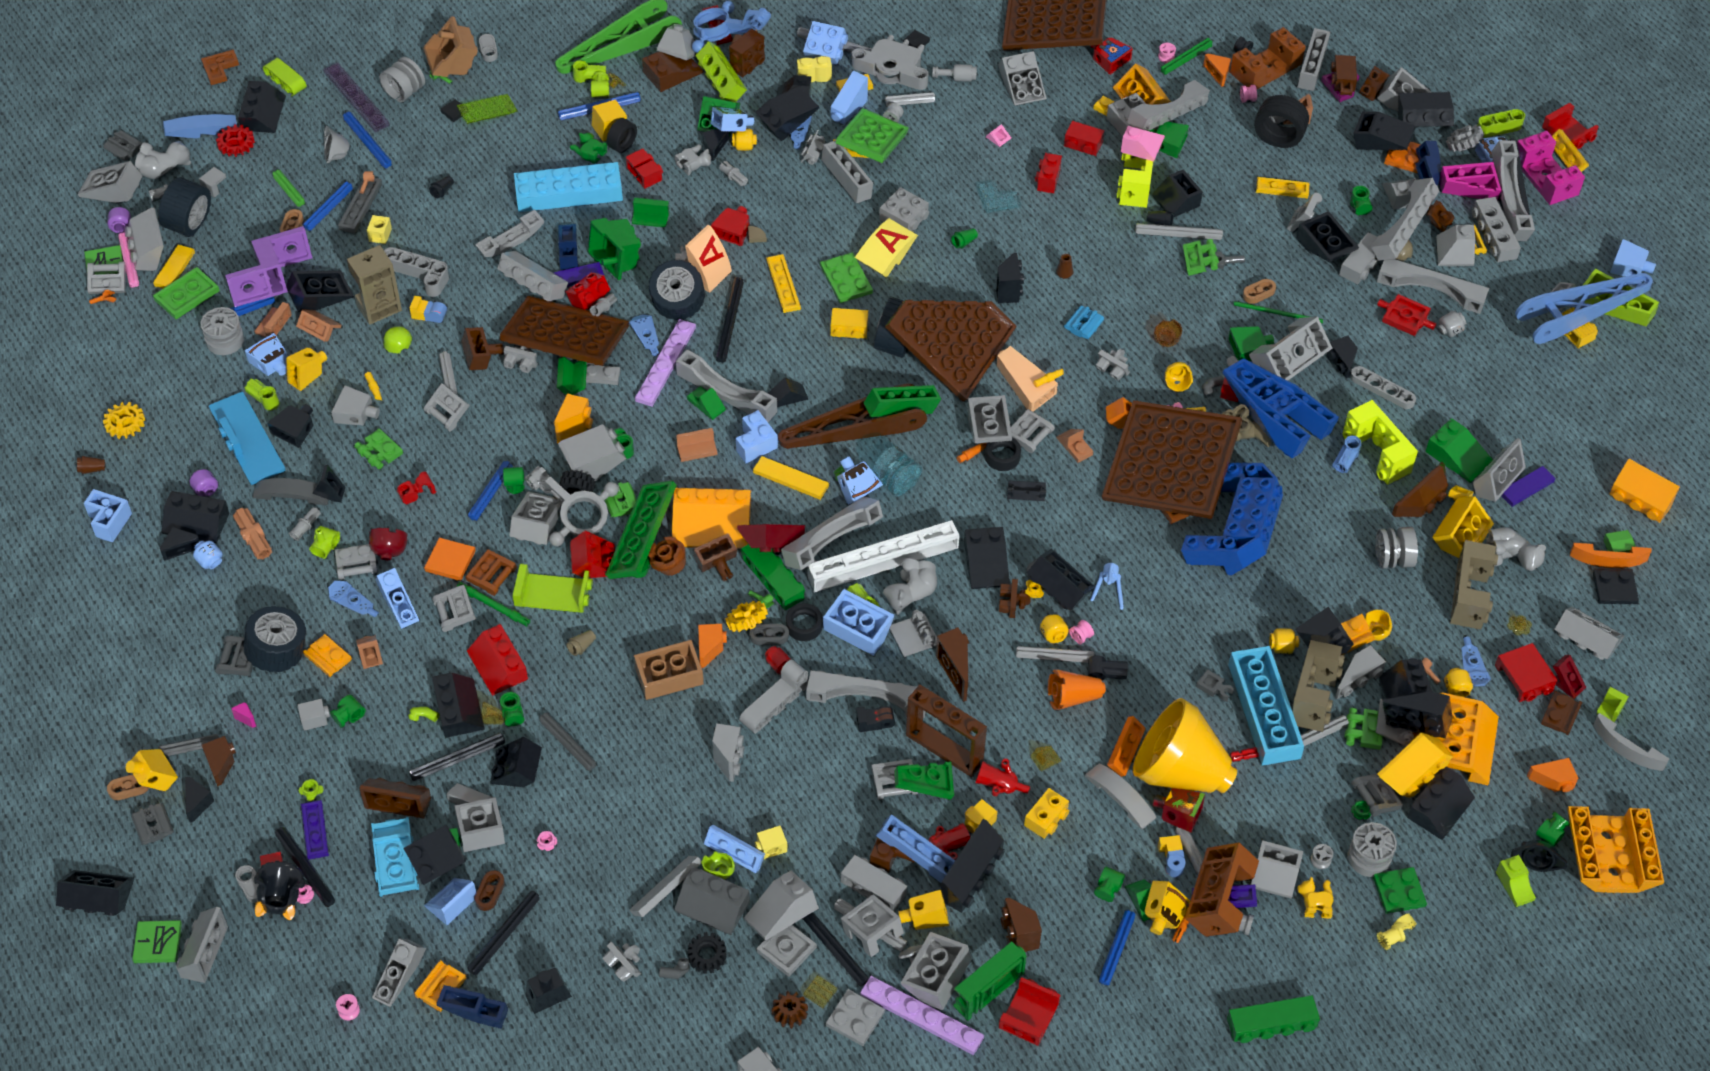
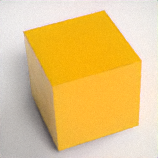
[592,100,627,141]

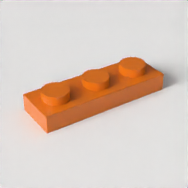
[1107,716,1146,777]

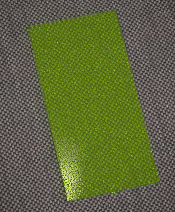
[457,94,518,124]

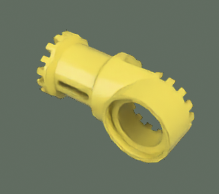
[1377,913,1417,950]

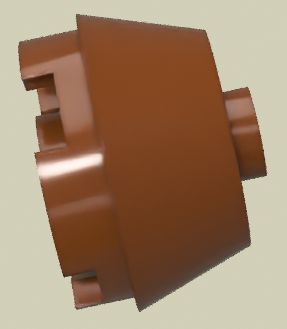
[648,537,686,576]

